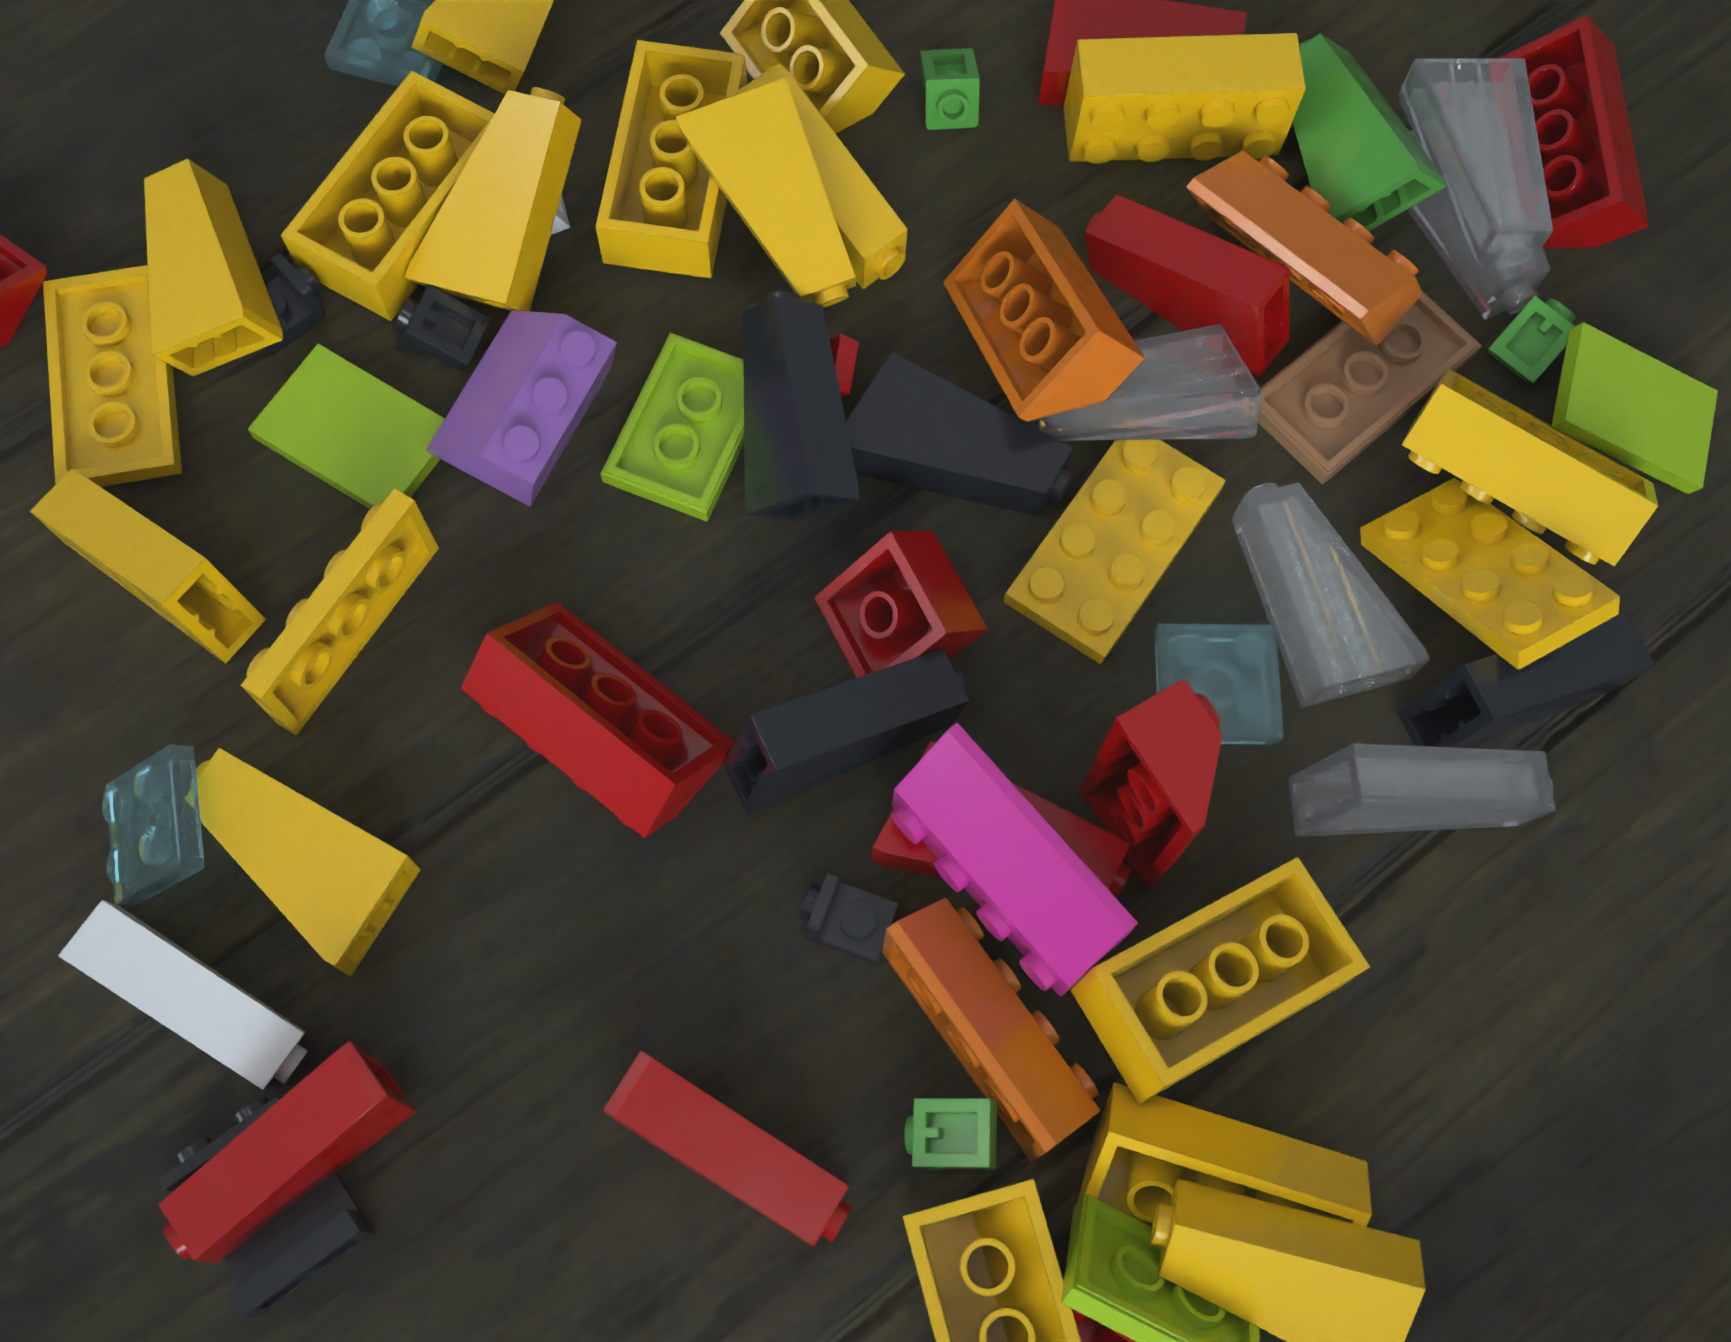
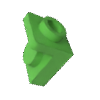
[920,48,980,130]
[1487,296,1576,386]
[904,1098,997,1171]

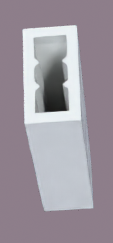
[58,900,308,1090]

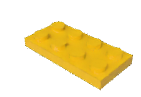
[43,265,182,487]
[1003,421,1226,665]
[1360,478,1620,670]
[241,488,439,735]

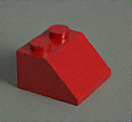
[814,531,988,678]

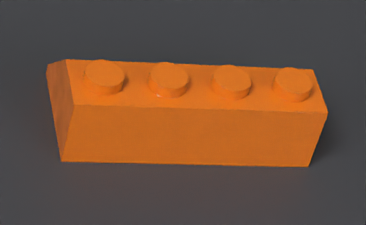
[1187,150,1423,347]
[943,199,1145,422]
[882,898,1101,1162]

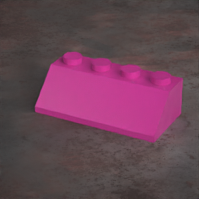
[892,723,1138,997]

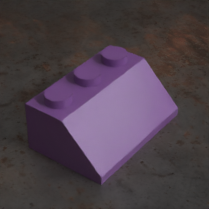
[427,310,617,507]

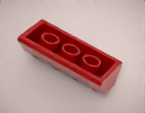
[1486,15,1649,249]
[460,602,735,838]
[1079,678,1223,892]

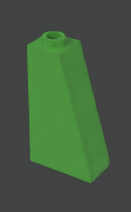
[1292,33,1446,231]

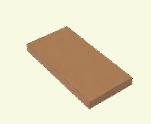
[1243,291,1482,485]

